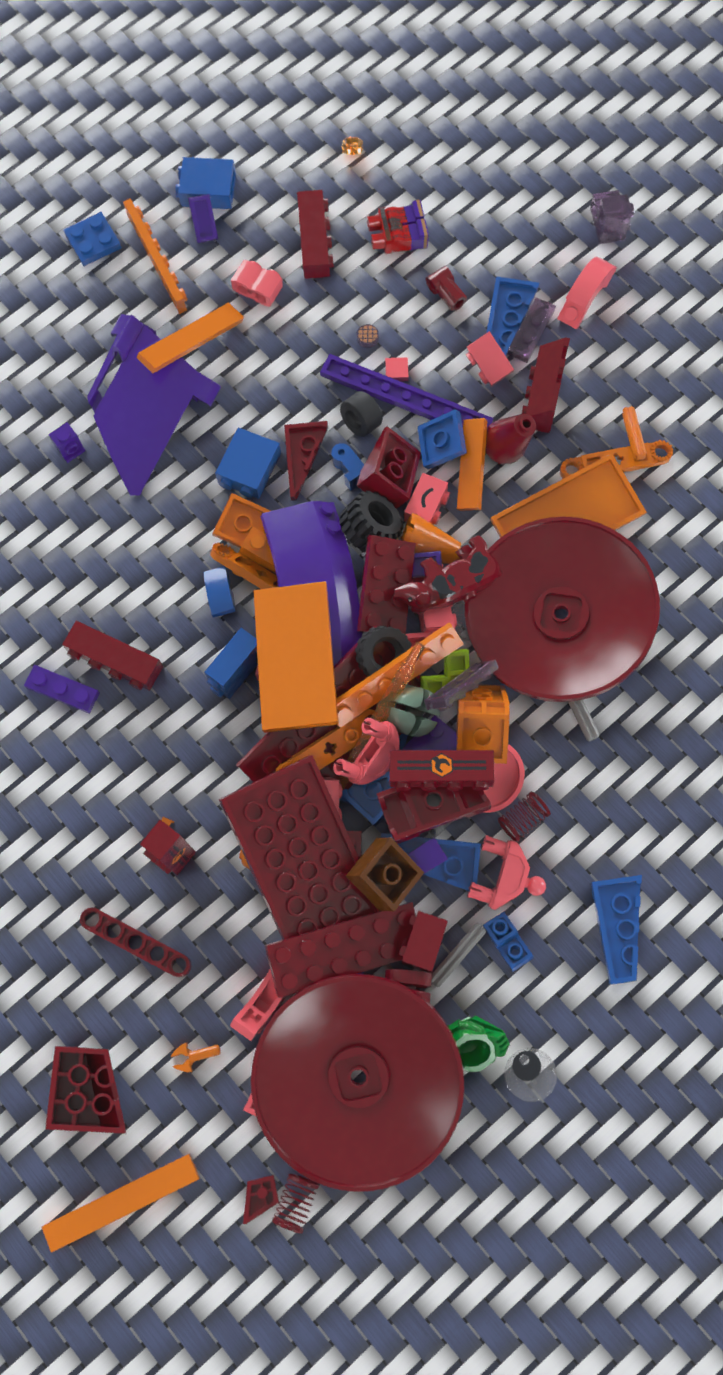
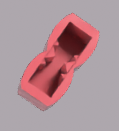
[231,260,283,307]

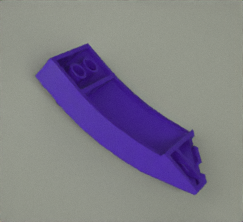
[260,501,362,665]

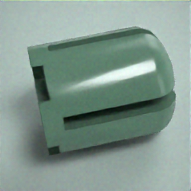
[376,684,441,737]

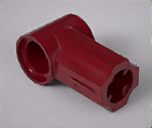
[425,266,467,311]

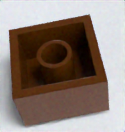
[346,837,424,912]

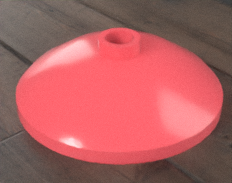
[484,744,525,813]

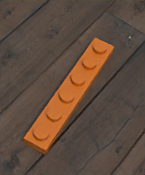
[123,198,188,314]
[336,622,464,728]

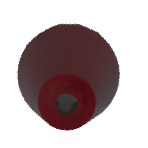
[485,414,536,464]

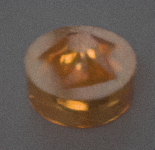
[342,137,363,155]

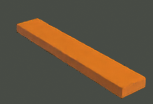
[137,303,244,373]
[41,1153,200,1253]

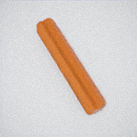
[622,406,647,461]

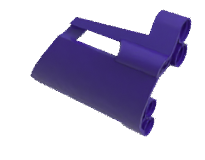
[87,314,221,496]

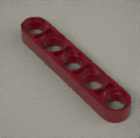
[80,907,192,978]

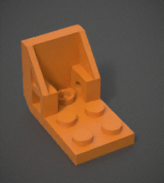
[456,684,510,764]

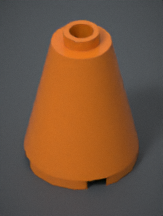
[401,513,461,564]

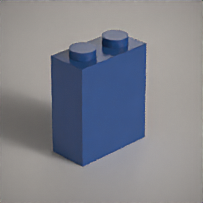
[175,157,236,209]
[215,427,281,499]
[204,628,258,699]

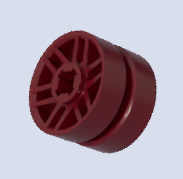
[385,969,432,1003]

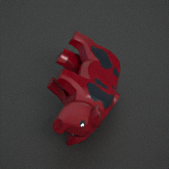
[393,535,502,613]

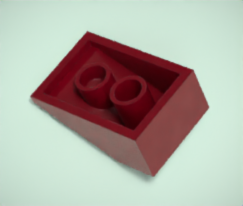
[357,426,421,509]

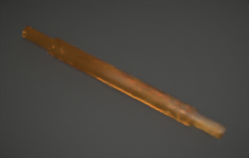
[339,642,425,790]

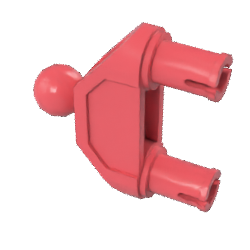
[333,718,399,785]
[467,835,546,910]

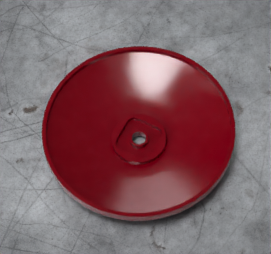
[465,516,660,702]
[251,974,464,1192]

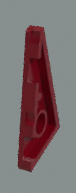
[284,421,328,501]

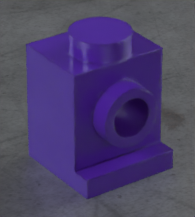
[48,422,86,463]

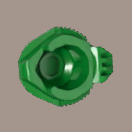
[448,1016,510,1072]

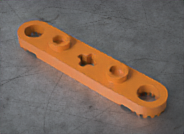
[560,440,673,479]
[210,543,279,589]
[276,709,383,771]

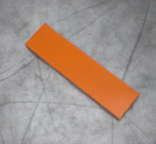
[457,418,488,511]

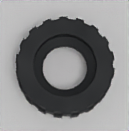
[355,626,412,676]

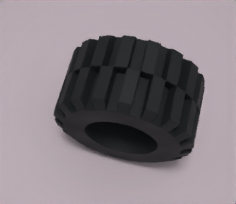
[339,491,404,553]

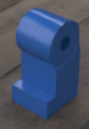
[331,443,364,491]

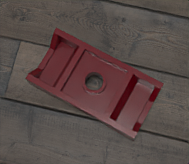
[377,787,491,844]

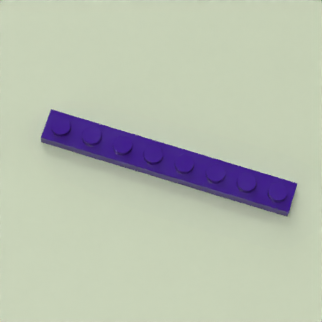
[320,354,494,427]

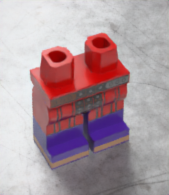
[367,200,429,254]

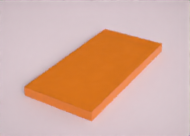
[490,453,647,538]
[253,581,339,733]

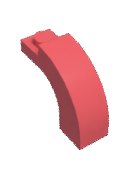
[557,257,617,329]
[230,969,286,1041]

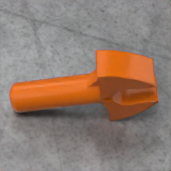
[170,1043,221,1072]

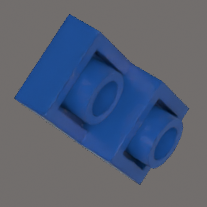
[203,566,236,618]
[483,912,533,972]

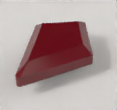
[243,1175,279,1225]

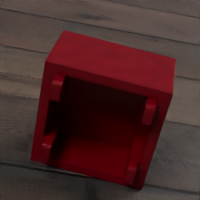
[399,911,448,973]

